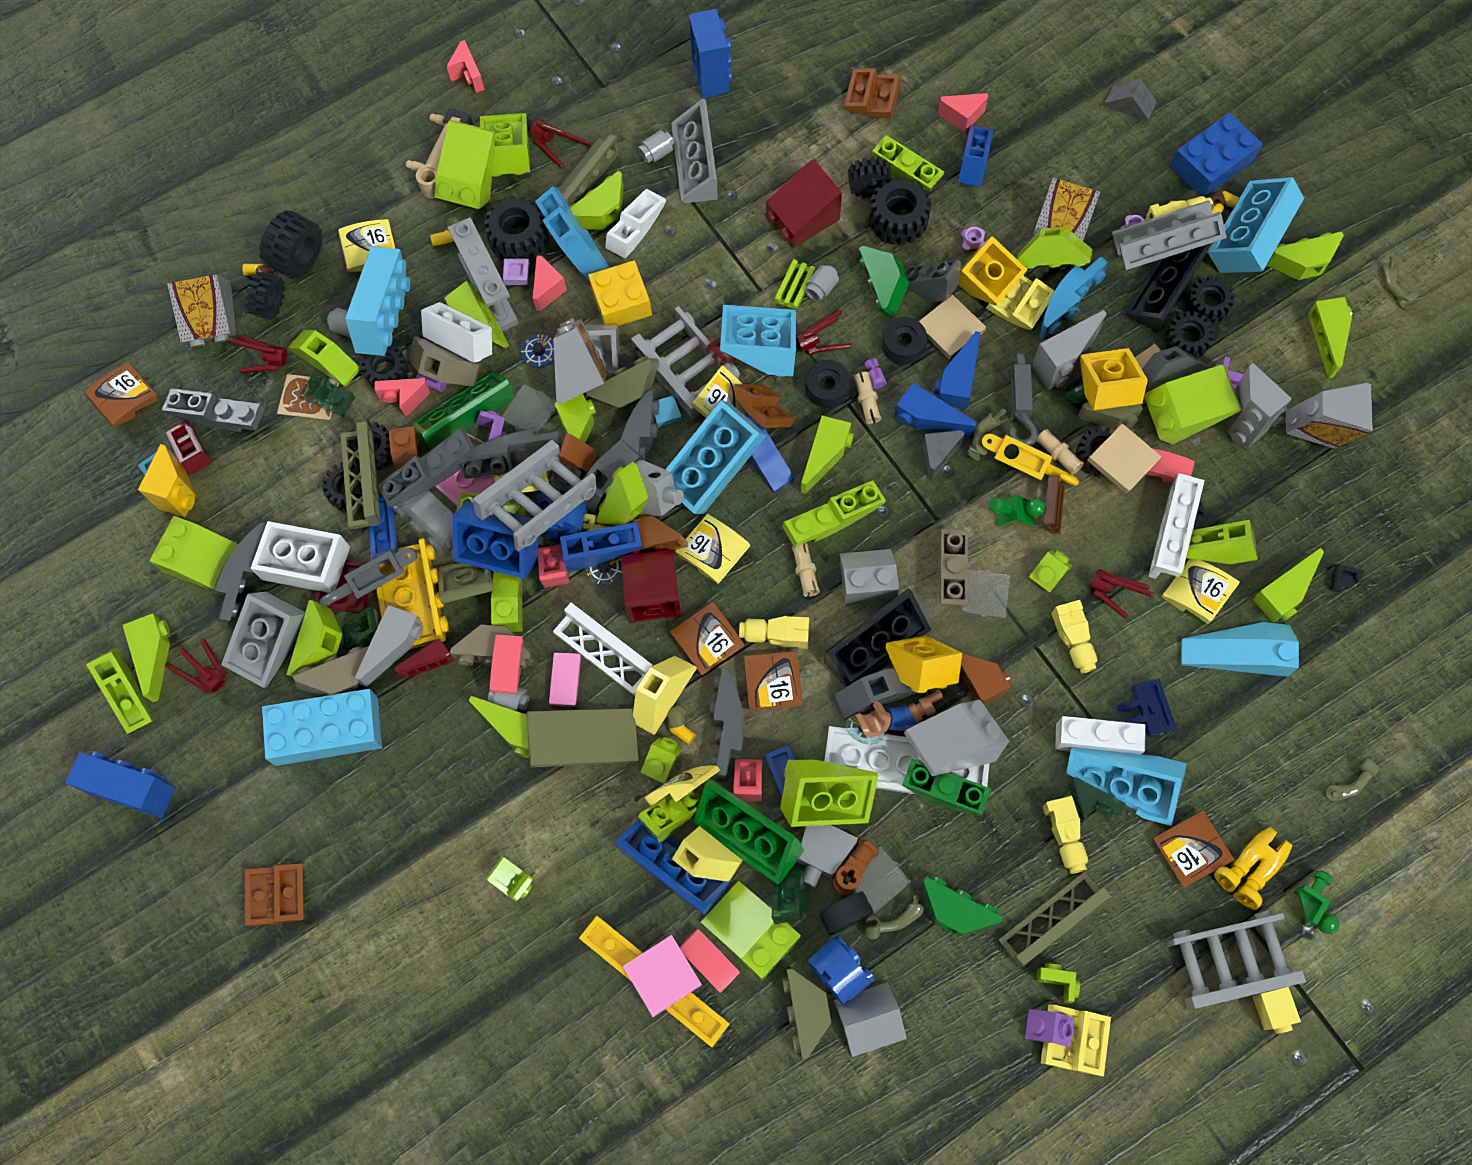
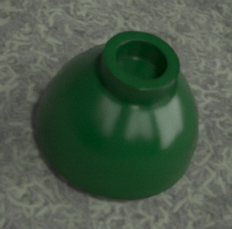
[1064,376,1088,404]

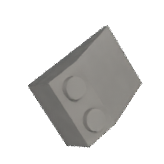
[1032,310,1106,390]
[221,592,305,688]
[904,700,1009,776]

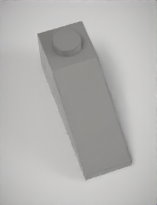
[355,605,423,687]

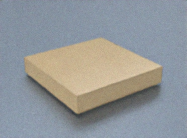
[919,295,986,360]
[1087,423,1162,494]

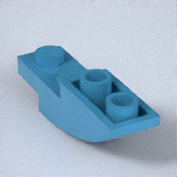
[535,187,610,282]
[1039,256,1108,340]

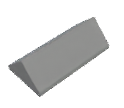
[671,98,718,203]

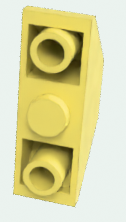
[633,656,697,735]

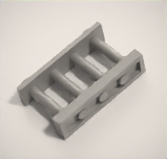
[1112,200,1227,270]
[448,218,519,332]
[631,306,740,420]
[473,440,596,552]
[1166,910,1306,1010]

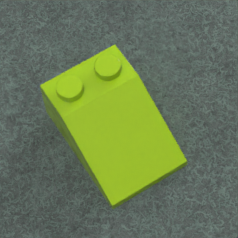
[480,113,530,177]
[435,120,496,209]
[1144,364,1242,444]
[149,516,238,591]
[780,760,879,827]
[701,881,801,981]

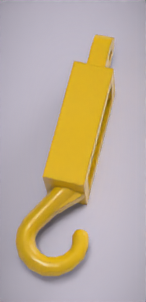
[982,433,1079,486]

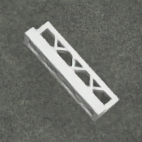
[1148,473,1204,579]
[553,603,653,696]

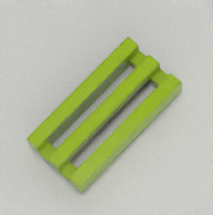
[775,259,816,311]

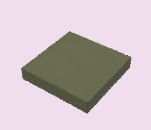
[438,562,494,604]

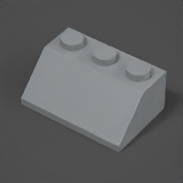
[1227,363,1292,450]

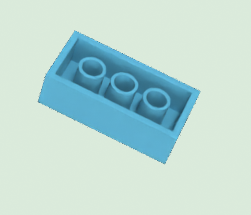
[1208,177,1304,273]
[345,246,410,356]
[666,400,767,514]
[262,689,382,766]

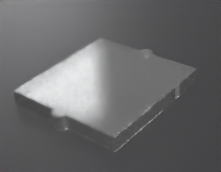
[502,384,557,434]
[962,569,1010,619]
[844,847,911,914]

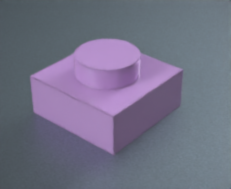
[503,259,530,285]

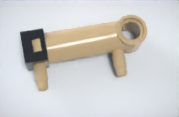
[406,108,474,198]

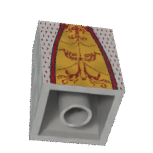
[1033,178,1100,241]
[167,274,236,347]
[553,318,608,404]
[1285,383,1373,449]

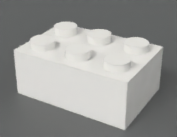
[251,521,350,593]

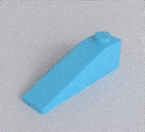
[1181,622,1299,677]
[1067,747,1187,826]

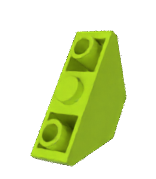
[872,135,944,191]
[569,171,624,230]
[1016,227,1092,269]
[1267,232,1344,280]
[288,330,361,387]
[596,462,649,525]
[287,600,342,678]
[638,790,701,843]

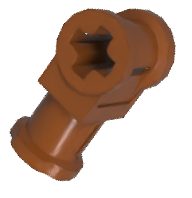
[832,838,879,895]

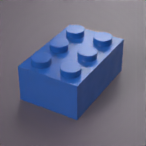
[689,9,732,98]
[1170,113,1263,197]
[452,502,538,579]
[65,751,175,819]

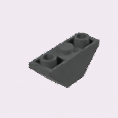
[905,259,961,302]
[1142,346,1210,394]
[582,439,641,514]
[834,668,918,720]

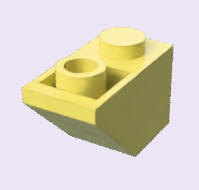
[672,826,743,882]

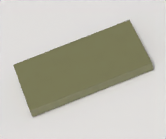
[526,709,639,767]

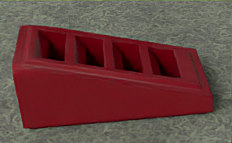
[165,420,211,475]
[394,638,455,679]

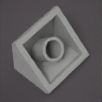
[833,983,907,1057]

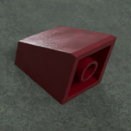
[765,159,842,248]
[621,548,681,623]

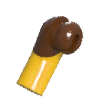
[1210,191,1240,209]
[243,264,275,276]

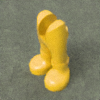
[1214,827,1293,910]

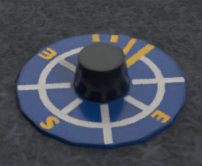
[521,334,554,367]

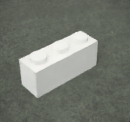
[421,302,492,362]
[1055,716,1145,754]

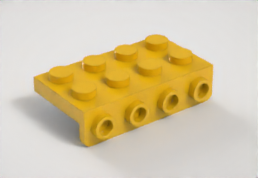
[371,538,449,650]

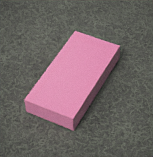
[549,653,581,708]

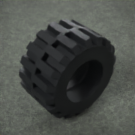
[869,177,931,245]
[484,196,549,262]
[259,210,323,279]

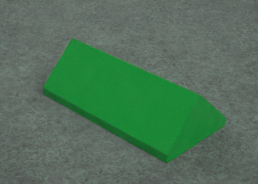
[411,370,515,451]
[692,779,804,884]

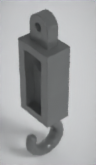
[1009,353,1038,446]
[320,547,417,607]

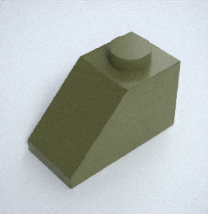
[1078,402,1143,430]

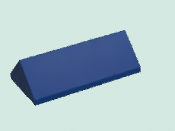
[615,819,730,917]

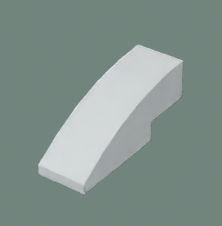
[605,189,666,258]

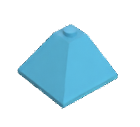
[720,305,796,377]

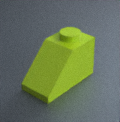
[554,393,596,443]

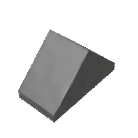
[1104,79,1157,122]
[922,430,965,480]

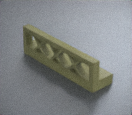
[559,134,619,206]
[340,421,381,529]
[997,872,1111,968]

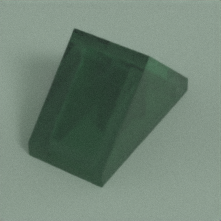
[342,607,382,651]

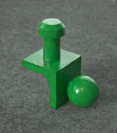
[989,495,1045,527]
[1294,870,1339,934]

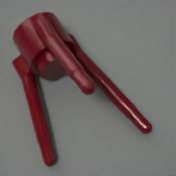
[530,119,591,168]
[796,310,852,355]
[229,335,287,373]
[1090,569,1154,618]
[165,639,227,694]

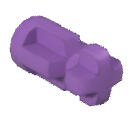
[865,358,887,389]
[416,373,447,392]

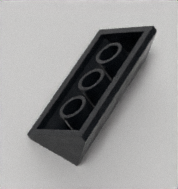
[1125,243,1213,332]
[824,588,931,688]

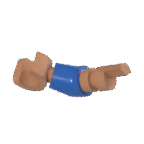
[854,689,943,737]

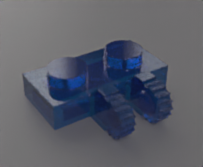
[1116,679,1177,738]

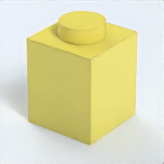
[1252,987,1301,1034]

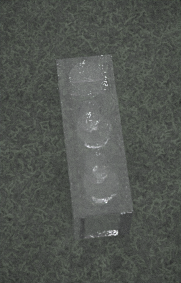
[392,491,453,554]

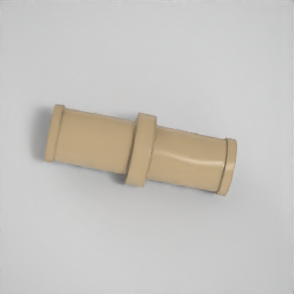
[854,372,882,424]
[1036,429,1084,475]
[792,543,820,597]

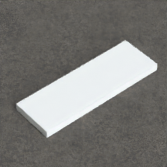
[824,726,989,794]

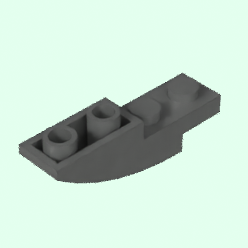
[162,388,265,432]
[621,390,660,461]
[378,428,476,507]
[461,429,563,479]
[212,522,267,624]
[709,668,743,781]

